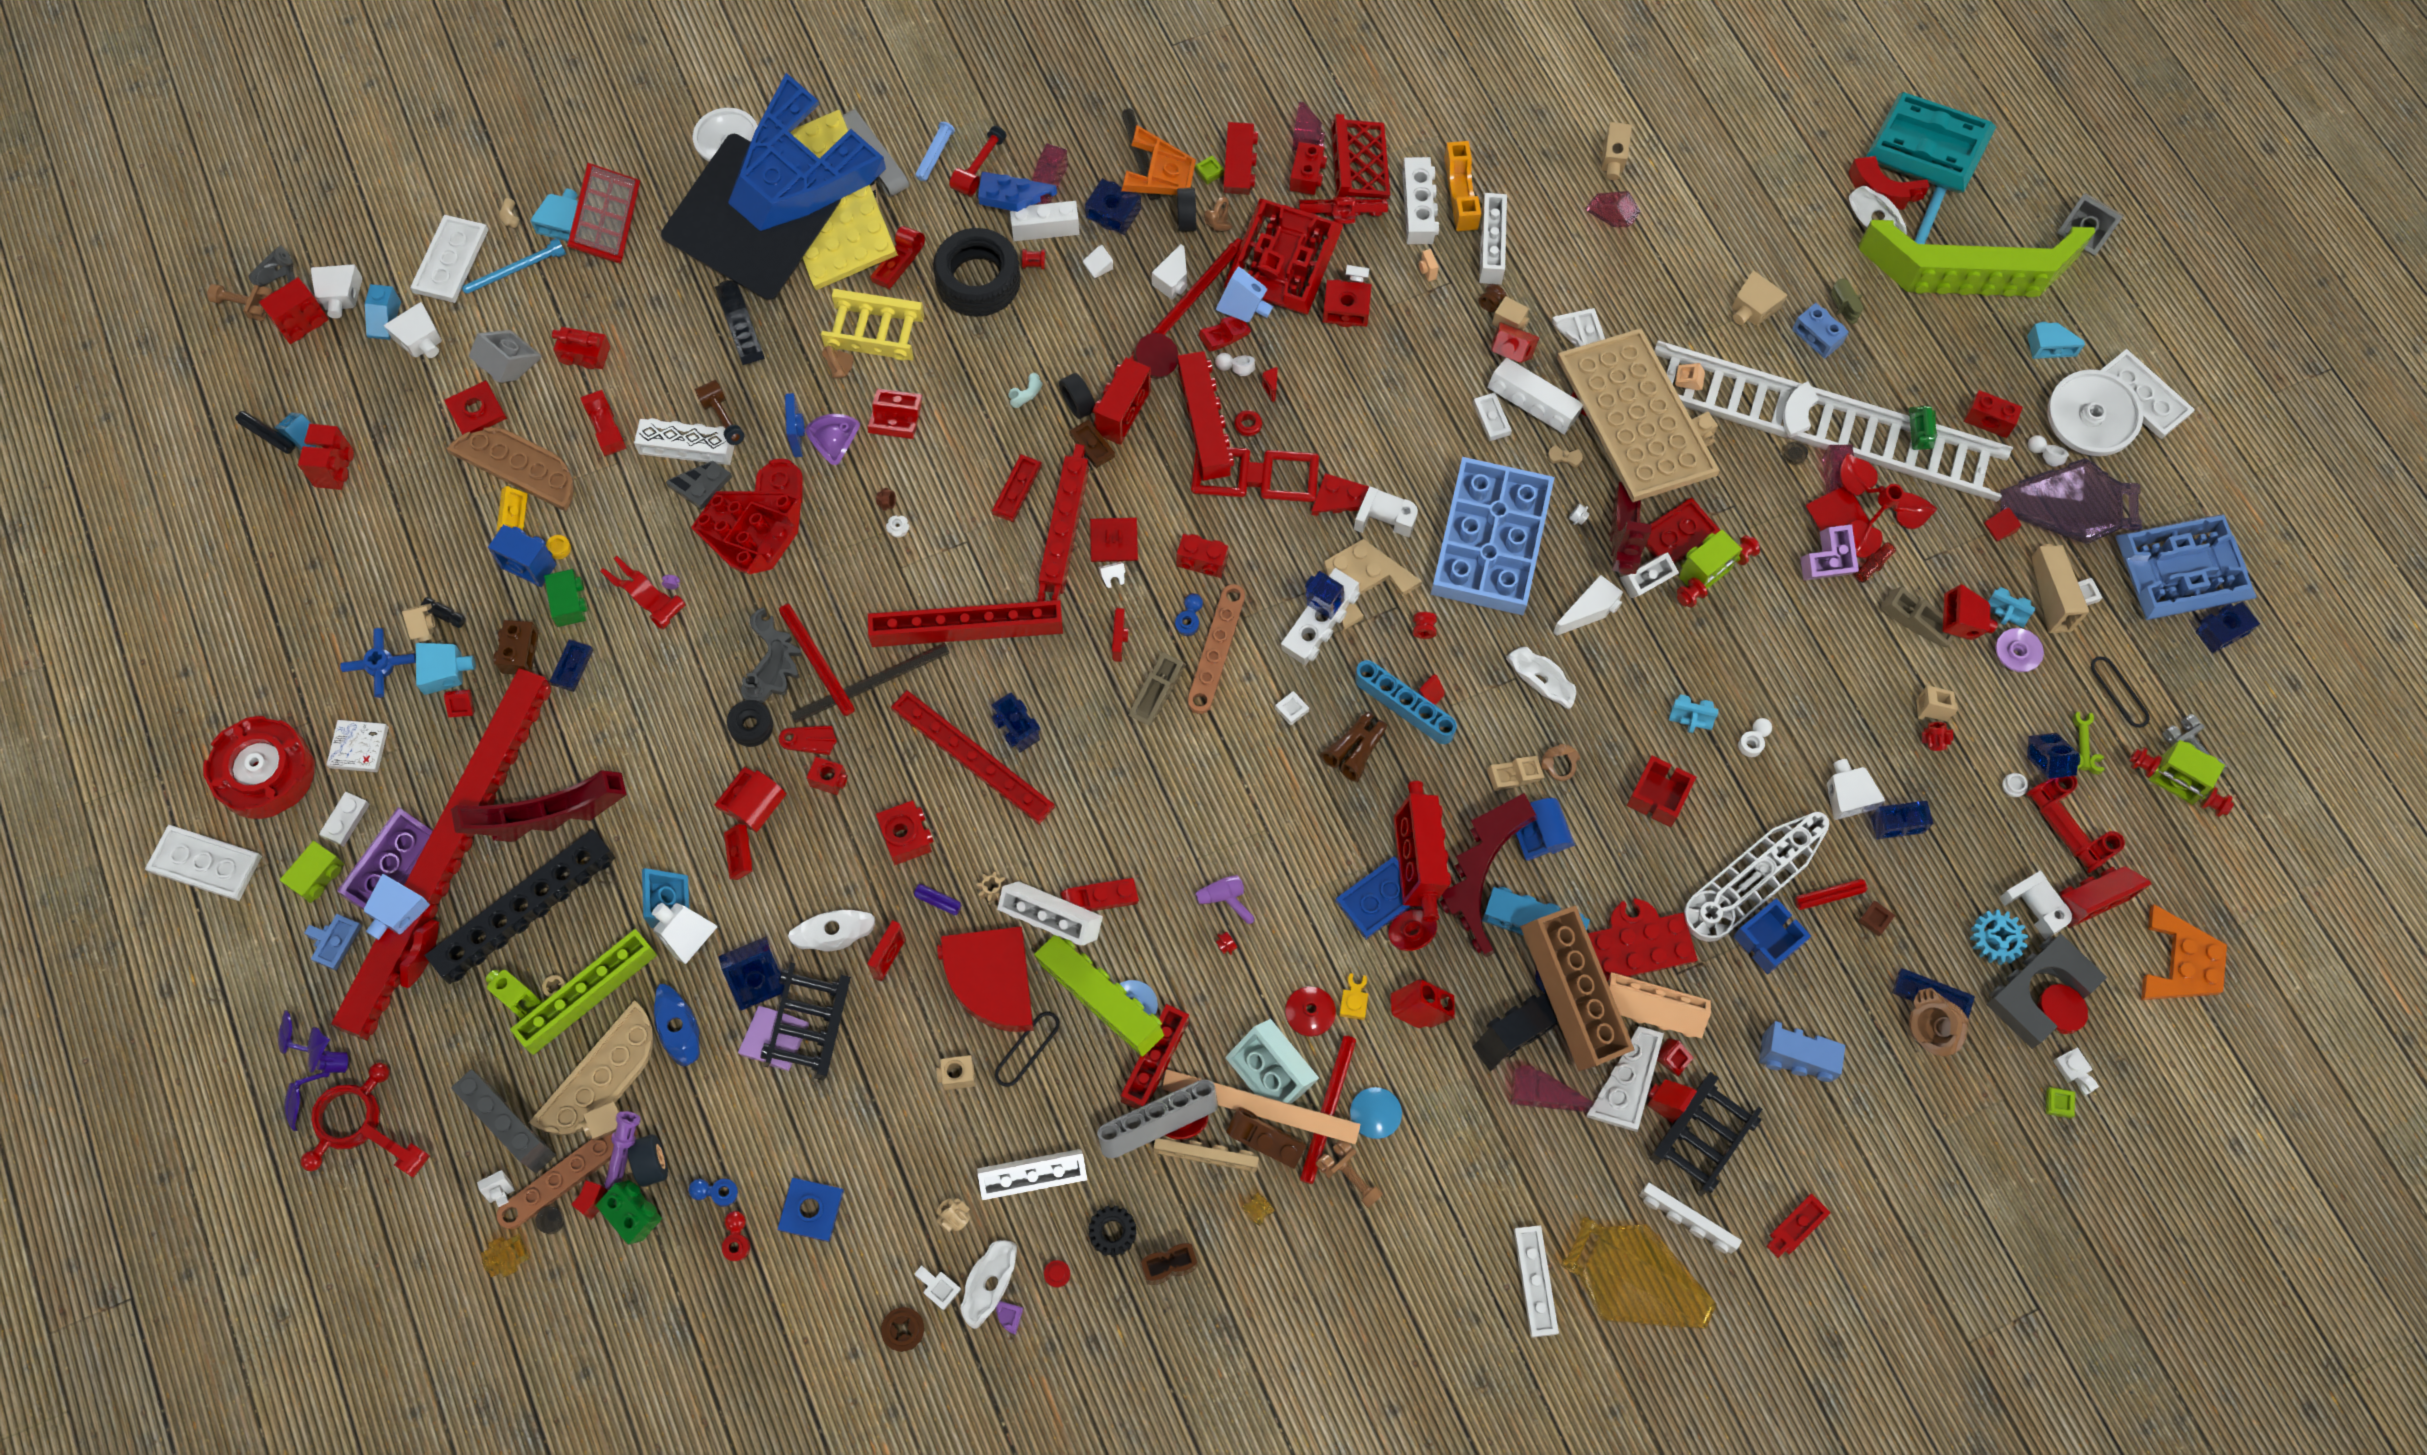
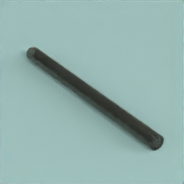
[790,643,950,724]

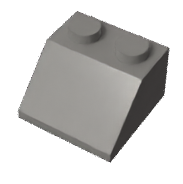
[2057,193,2124,256]
[469,330,542,383]

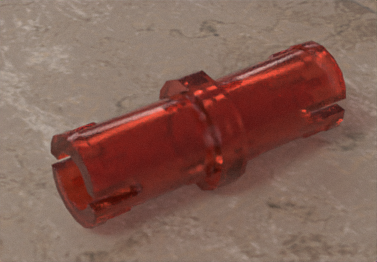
[1854,542,1896,583]

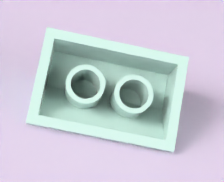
[1225,1019,1319,1104]

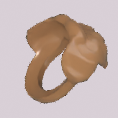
[1204,196,1233,231]
[822,346,854,378]
[1541,744,1581,781]

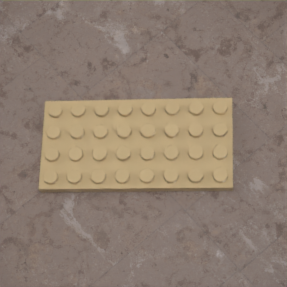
[1557,328,1720,502]

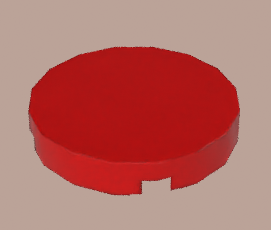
[2037,984,2088,1034]

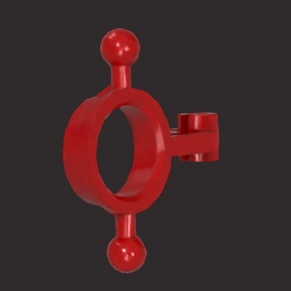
[300,1063,430,1178]

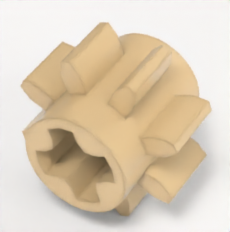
[976,872,1006,905]
[936,1198,970,1232]

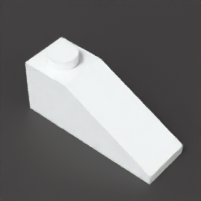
[1553,575,1623,636]

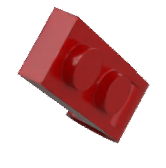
[870,226,925,290]
[1060,878,1139,912]

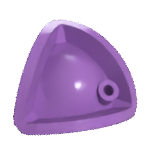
[805,414,860,465]

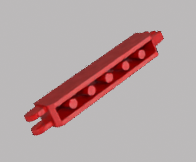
[1037,444,1089,602]

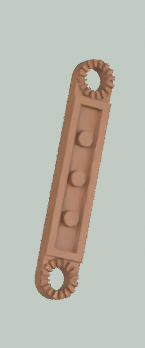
[1188,584,1245,714]
[497,1129,637,1230]

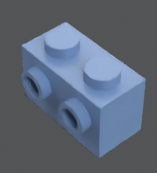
[1792,303,1849,359]

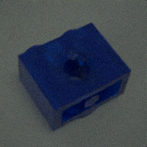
[1085,178,1141,235]

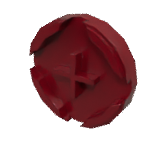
[1133,333,1179,379]

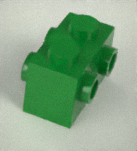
[595,1180,662,1245]

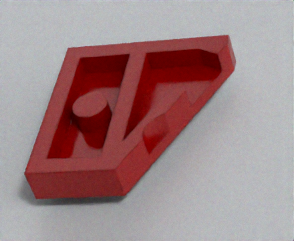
[1311,473,1369,516]

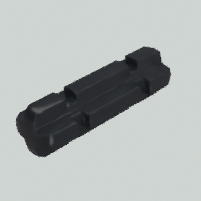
[421,597,466,628]

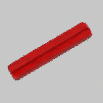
[1795,879,1868,910]

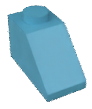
[2027,322,2085,359]

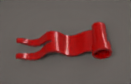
[600,555,686,630]

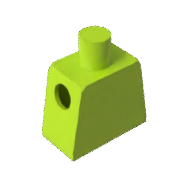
[486,969,543,1020]

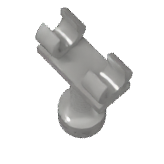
[2162,714,2227,771]

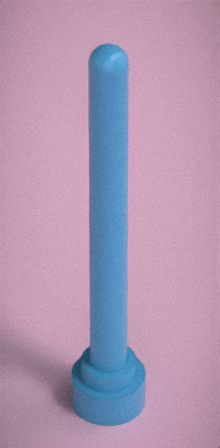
[462,238,566,294]

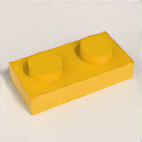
[496,486,528,532]

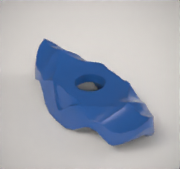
[654,984,700,1067]

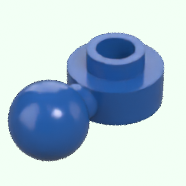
[1175,593,1203,636]
[688,1179,738,1207]

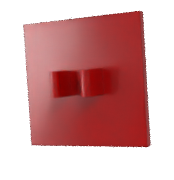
[1090,517,1138,562]

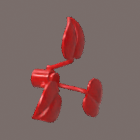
[1840,453,1937,558]

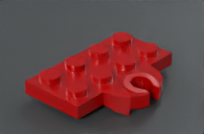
[1588,898,1698,982]

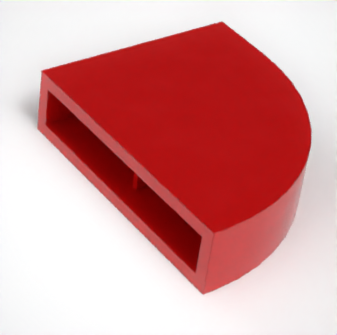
[937,926,1034,1032]

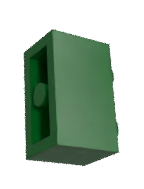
[544,569,588,627]

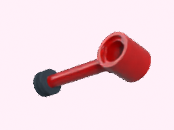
[949,126,1007,197]

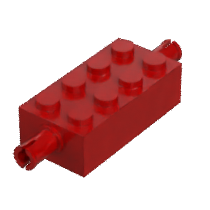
[1393,781,1451,922]

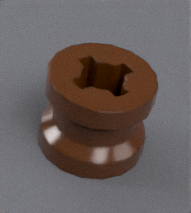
[1478,284,1507,313]

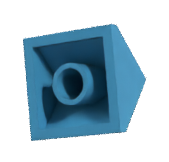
[642,868,689,928]

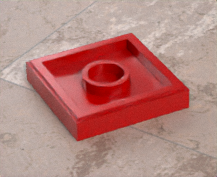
[867,920,906,982]

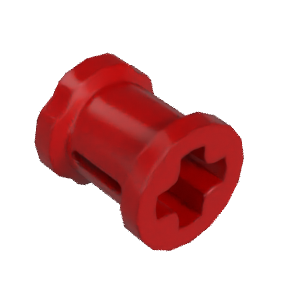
[1022,249,1045,269]

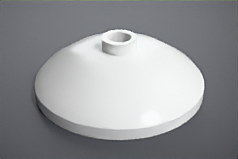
[693,108,758,162]

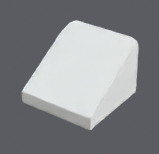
[1083,245,1113,279]

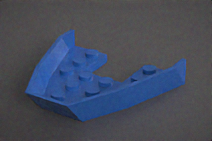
[728,73,886,231]

